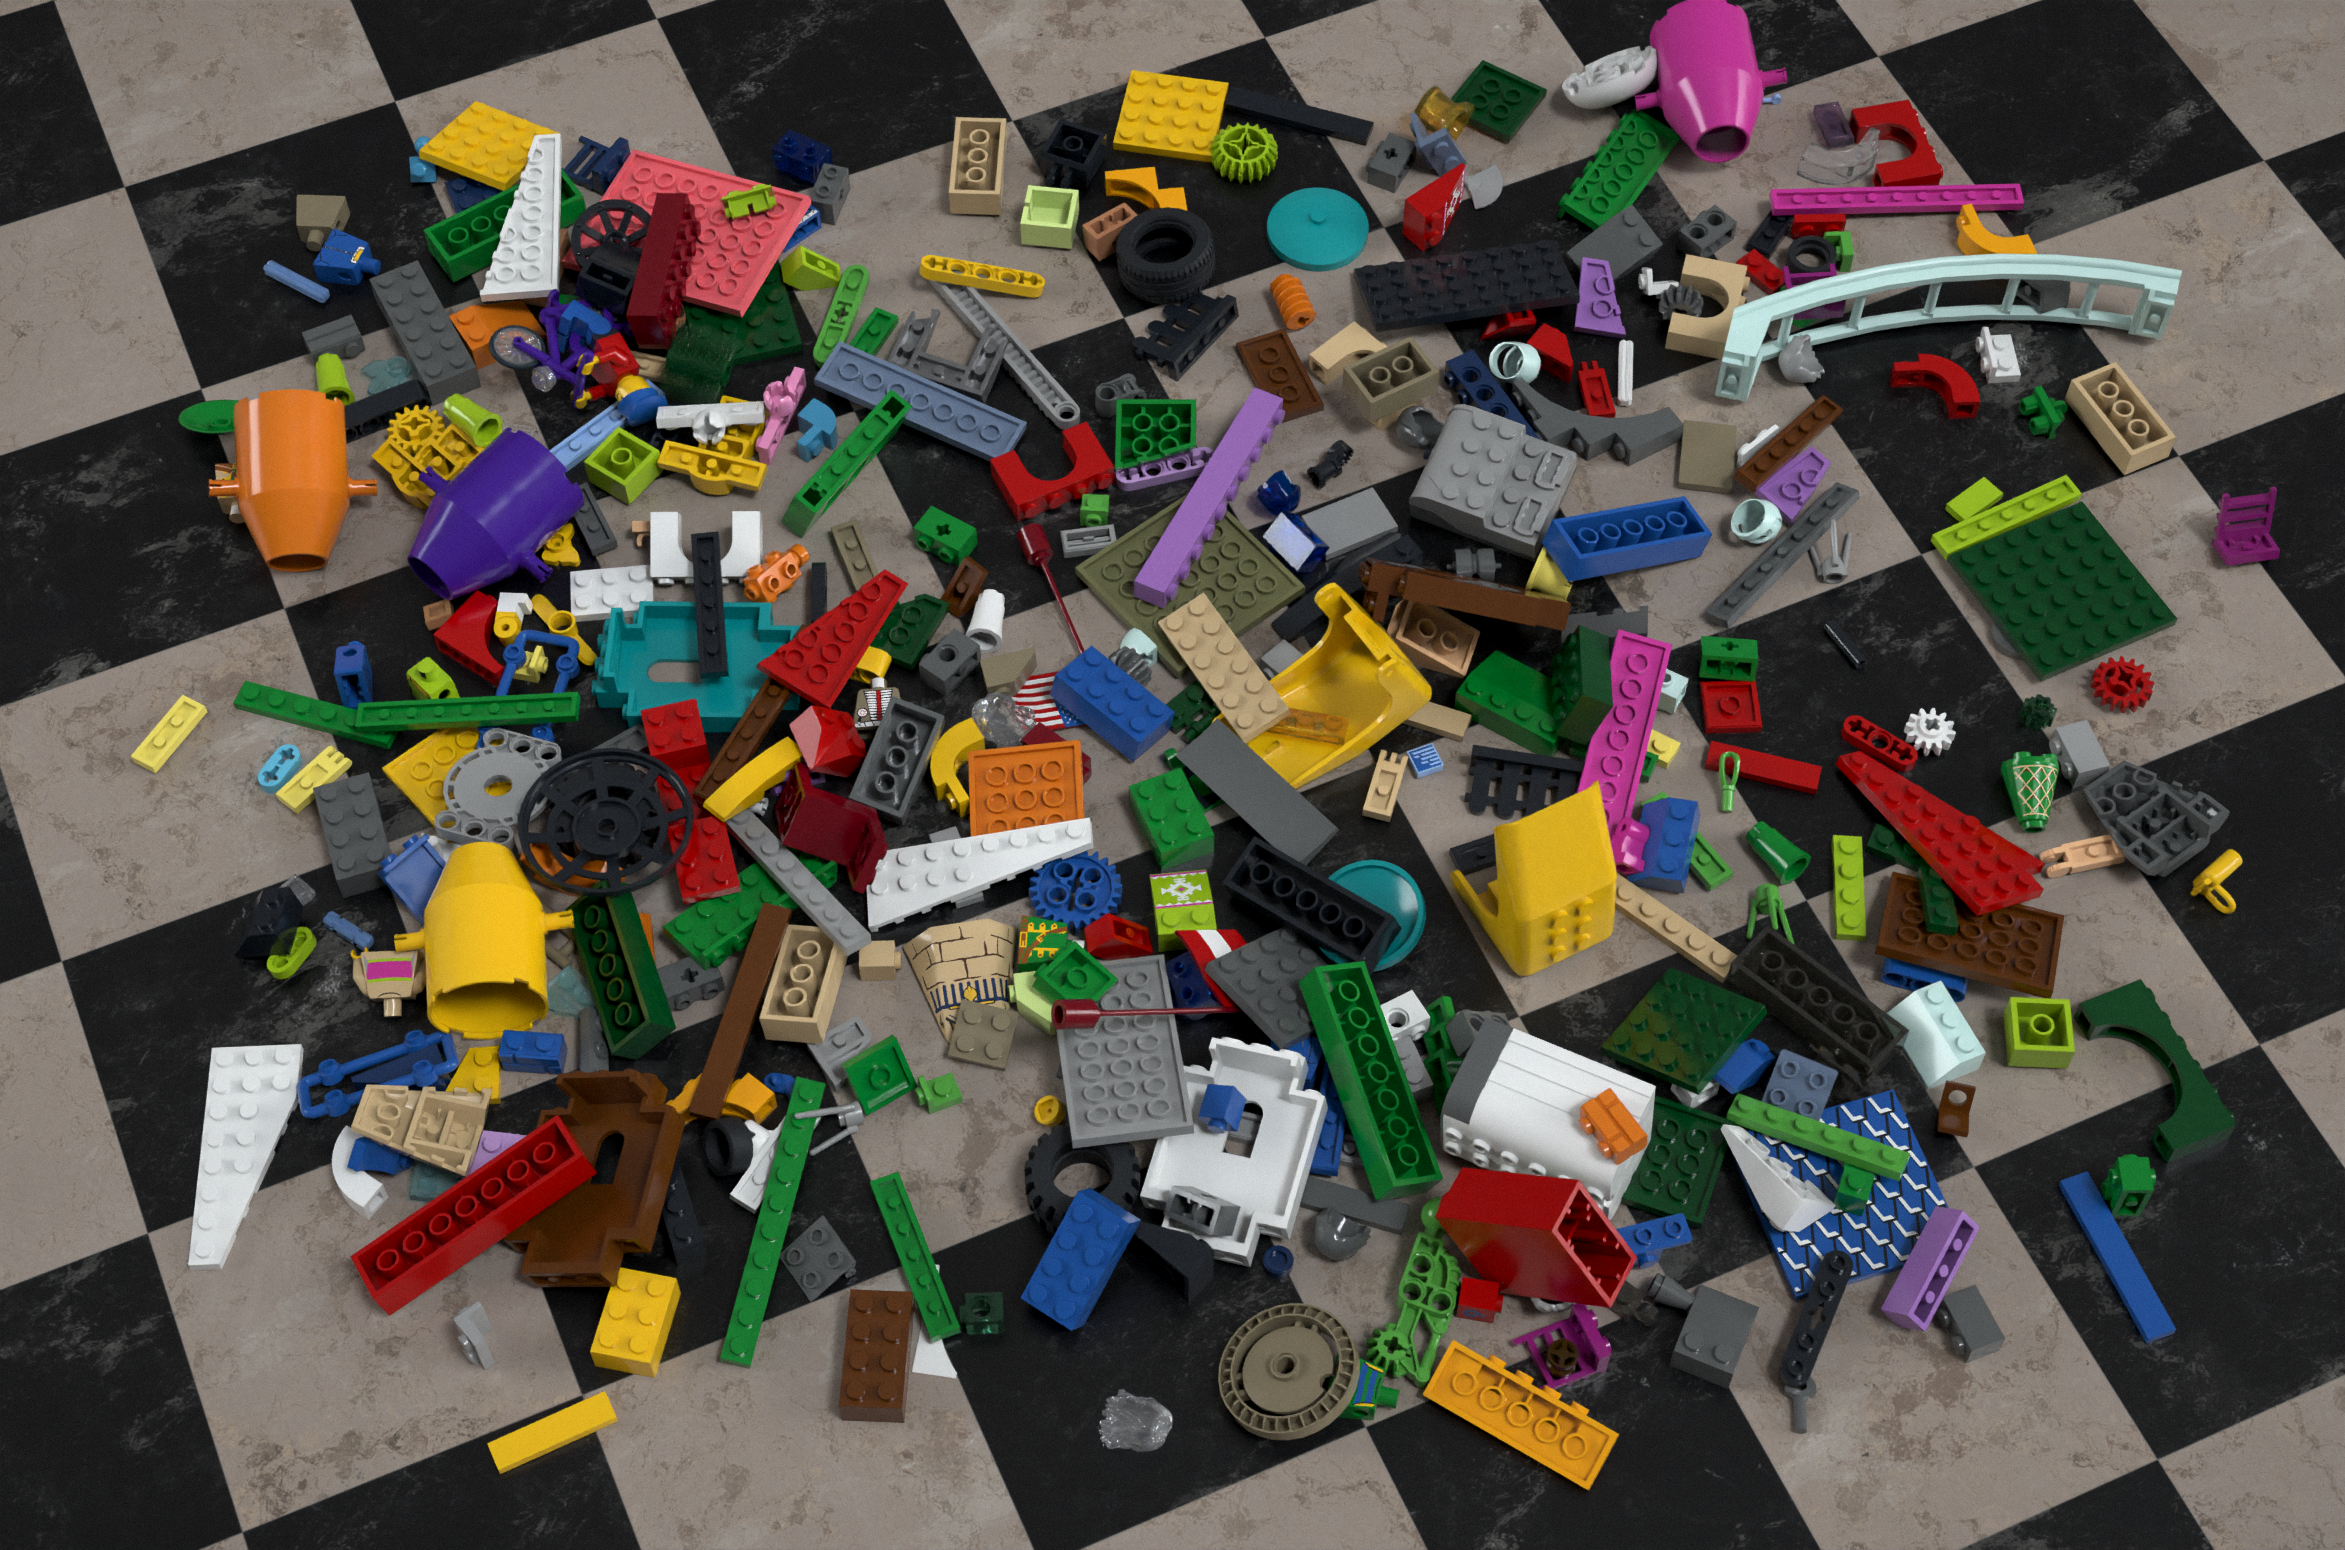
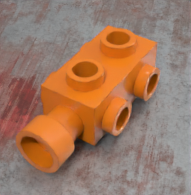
[742,544,809,603]

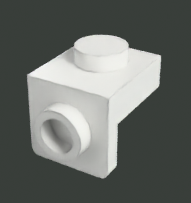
[1638,267,1679,299]

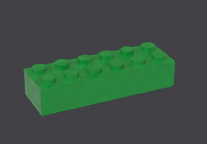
[424,168,586,282]

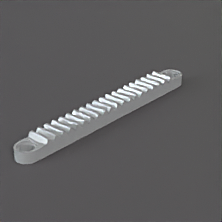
[928,253,1080,430]

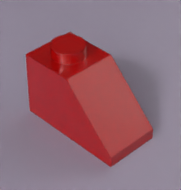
[1526,323,1573,383]
[1084,913,1153,961]

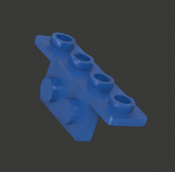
[1616,1213,1693,1269]

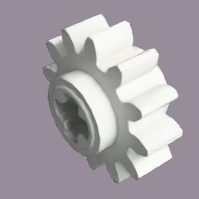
[1904,708,1956,756]

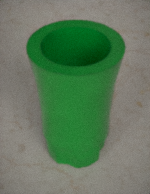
[1745,821,1811,885]

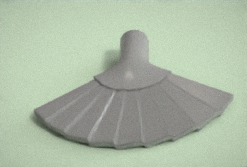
[1464,164,1503,210]

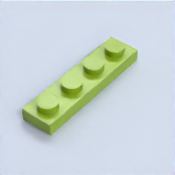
[1831,835,1866,941]

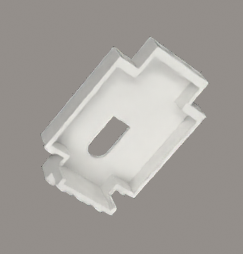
[1140,1037,1328,1267]

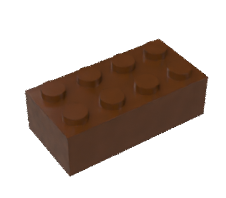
[839,1289,915,1423]

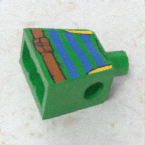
[1327,1353,1400,1420]

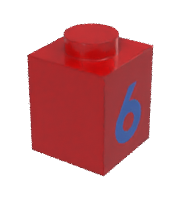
[1456,1277,1504,1323]

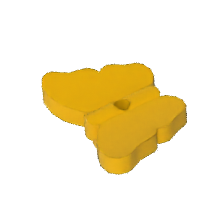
[541,523,581,567]

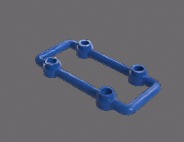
[477,630,580,757]
[296,1030,459,1119]

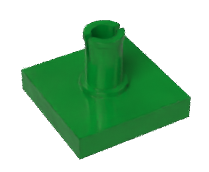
[841,1035,918,1116]

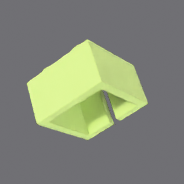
[1020,185,1079,249]

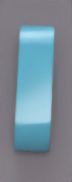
[258,744,302,794]

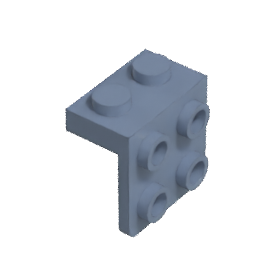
[1409,112,1467,177]

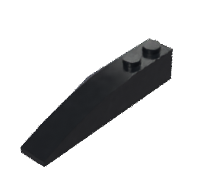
[1271,532,1423,643]

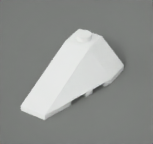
[1721,1124,1836,1232]

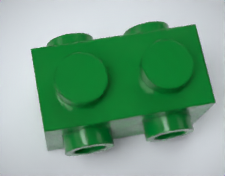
[2101,1154,2156,1217]

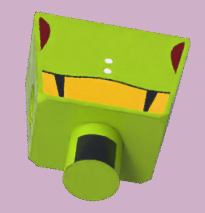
[406,657,460,700]

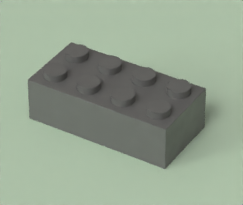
[849,696,945,826]
[313,772,392,898]

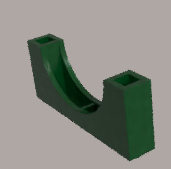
[2074,979,2236,1163]

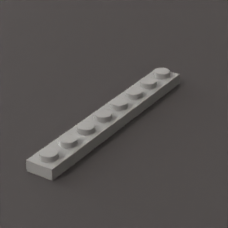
[725,808,872,956]

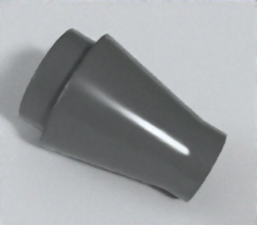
[1646,1273,1695,1312]

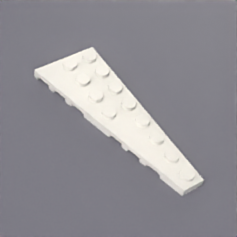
[480,133,562,302]
[867,818,1094,932]

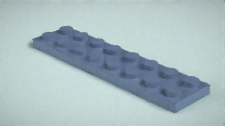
[814,341,1027,461]

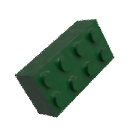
[1551,625,1613,746]

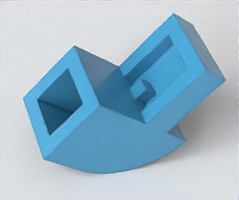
[797,398,838,463]

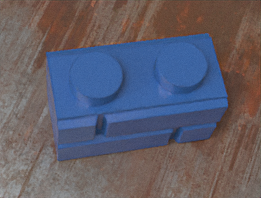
[499,1030,568,1074]

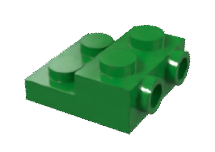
[1032,941,1118,1004]

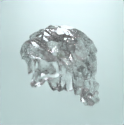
[971,692,1036,748]
[1099,1389,1173,1452]

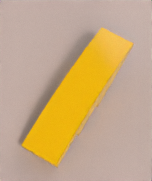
[703,736,805,822]

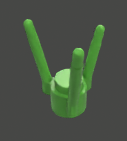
[1746,884,1794,946]

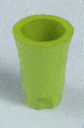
[316,353,355,406]
[443,393,503,447]

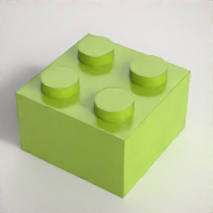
[584,427,664,505]
[2003,997,2075,1069]

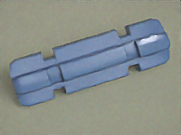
[323,911,374,951]

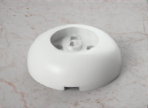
[1562,46,1657,109]

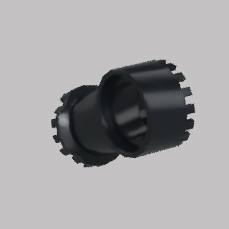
[1307,440,1354,488]

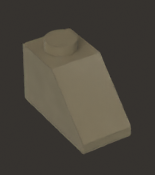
[980,647,1037,702]

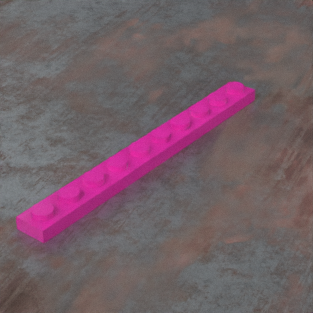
[1769,184,2024,216]

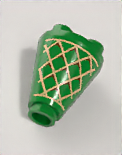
[2001,751,2059,833]

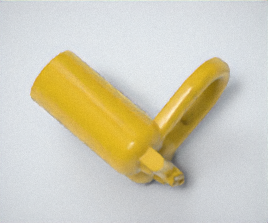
[2191,849,2243,914]

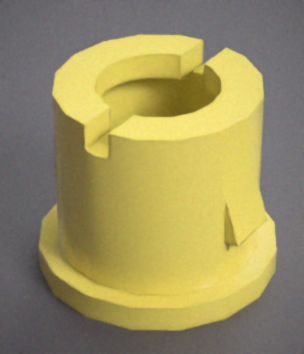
[1525,546,1573,600]

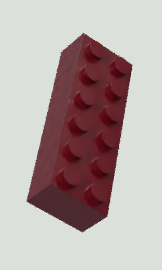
[626,193,701,349]

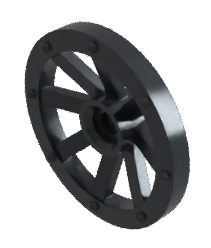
[571,199,651,269]

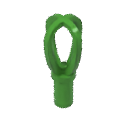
[1719,752,1740,813]

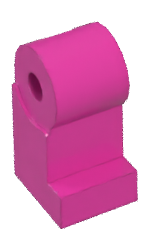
[1611,817,1649,876]

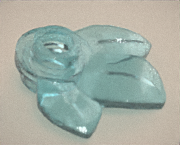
[361,356,411,395]

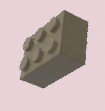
[1342,336,1439,423]

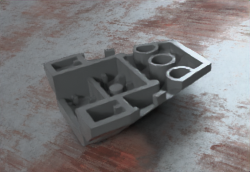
[2082,760,2230,877]

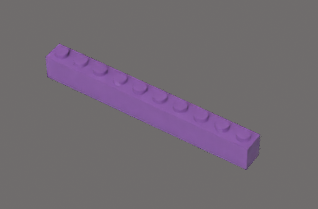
[1134,387,1285,609]

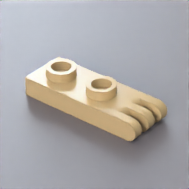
[1362,749,1409,822]

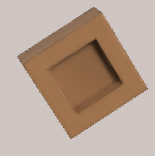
[423,599,454,631]

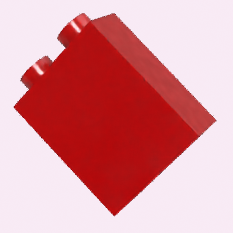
[1435,1167,1637,1308]

